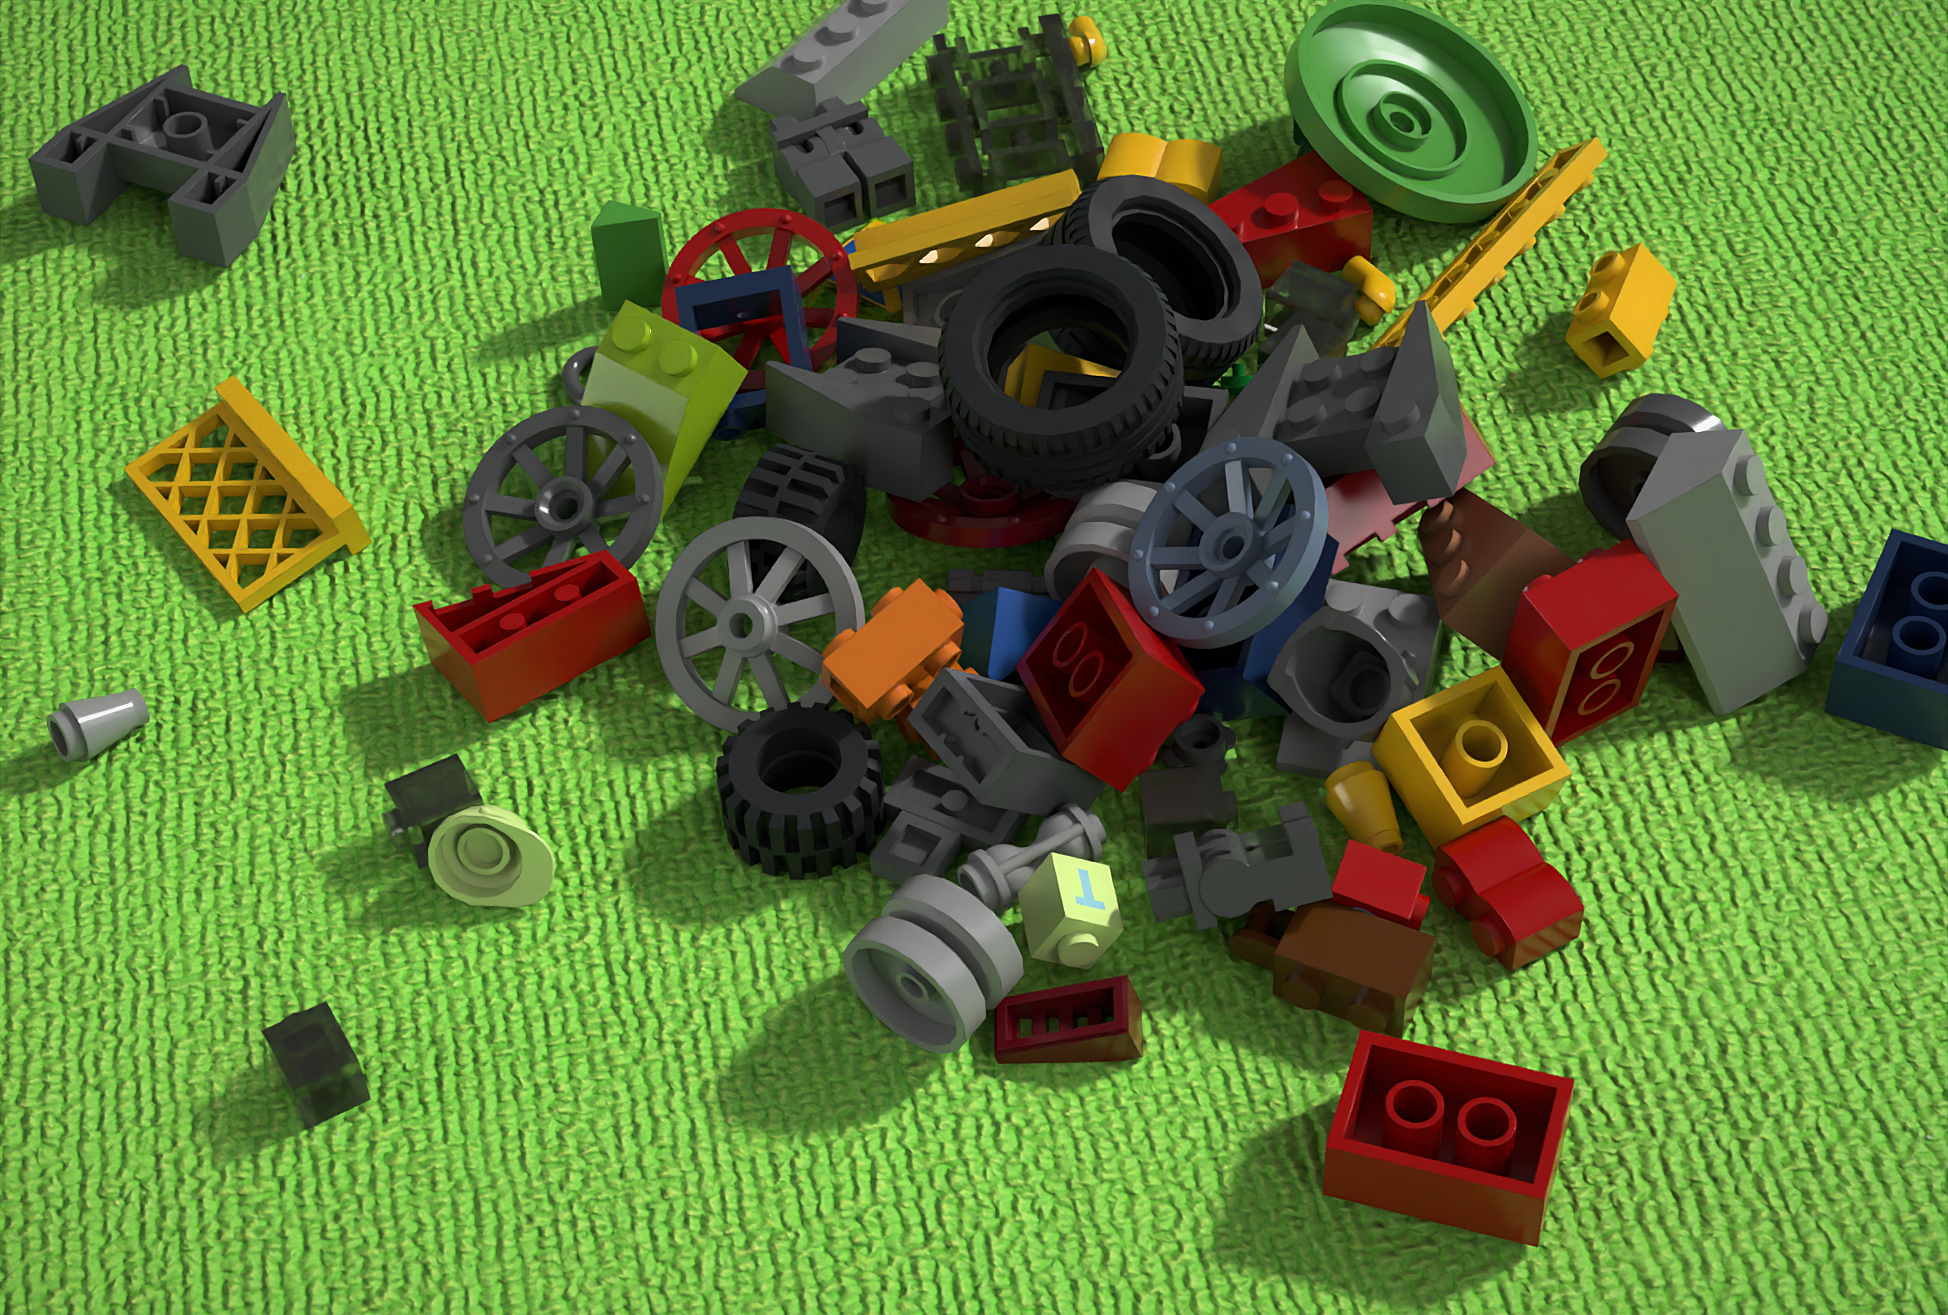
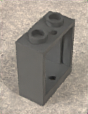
[907,667,1107,818]

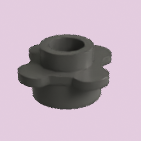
[1163,714,1236,779]

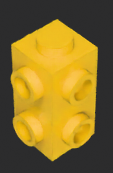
[1564,242,1678,380]

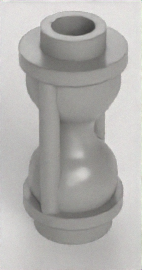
[957,802,1106,914]

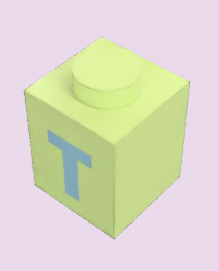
[1017,852,1124,970]

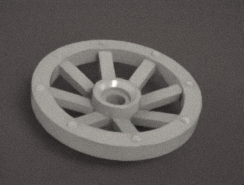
[655,516,865,733]

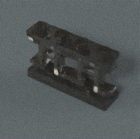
[925,13,1105,199]

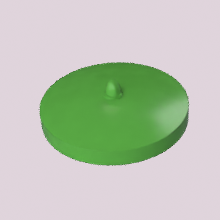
[1284,0,1538,224]

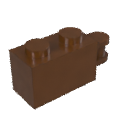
[1229,899,1435,1039]

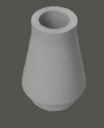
[47,688,150,762]

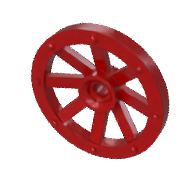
[661,208,860,395]

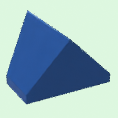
[958,586,1065,681]

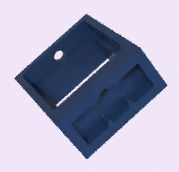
[675,265,813,441]

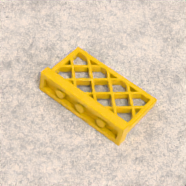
[123,374,372,614]

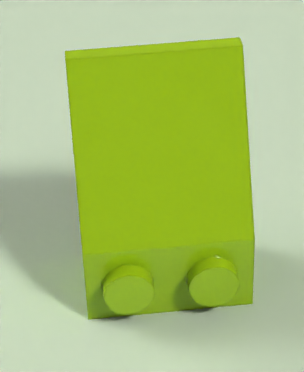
[562,300,748,527]

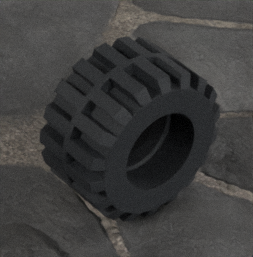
[727,443,866,605]
[716,702,886,880]

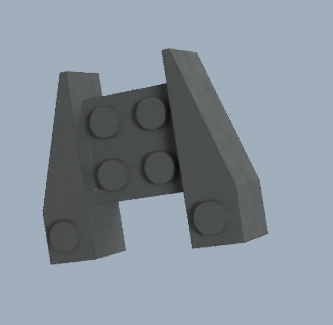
[28,64,297,268]
[1199,300,1467,517]
[765,317,1028,503]

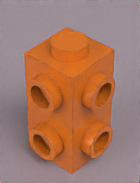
[821,578,964,726]

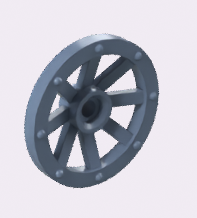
[1128,436,1328,649]

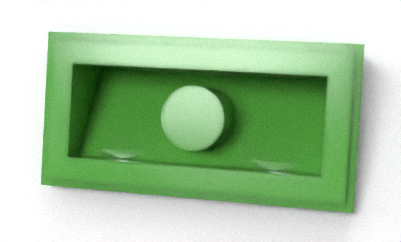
[591,200,669,312]

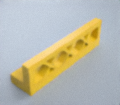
[848,169,1081,293]

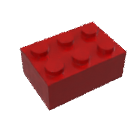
[1500,538,1679,749]
[1015,567,1205,793]
[1323,1030,1575,1248]

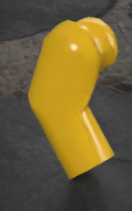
[1065,16,1107,68]
[1342,255,1396,326]

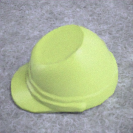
[428,805,555,907]

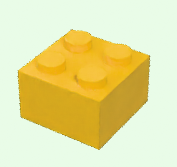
[1370,665,1572,852]

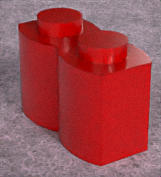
[1431,815,1585,971]

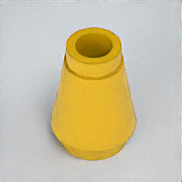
[1325,760,1405,856]

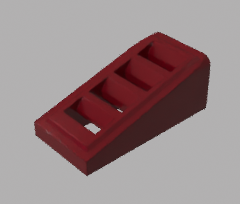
[994,975,1143,1064]

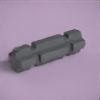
[946,569,1052,606]

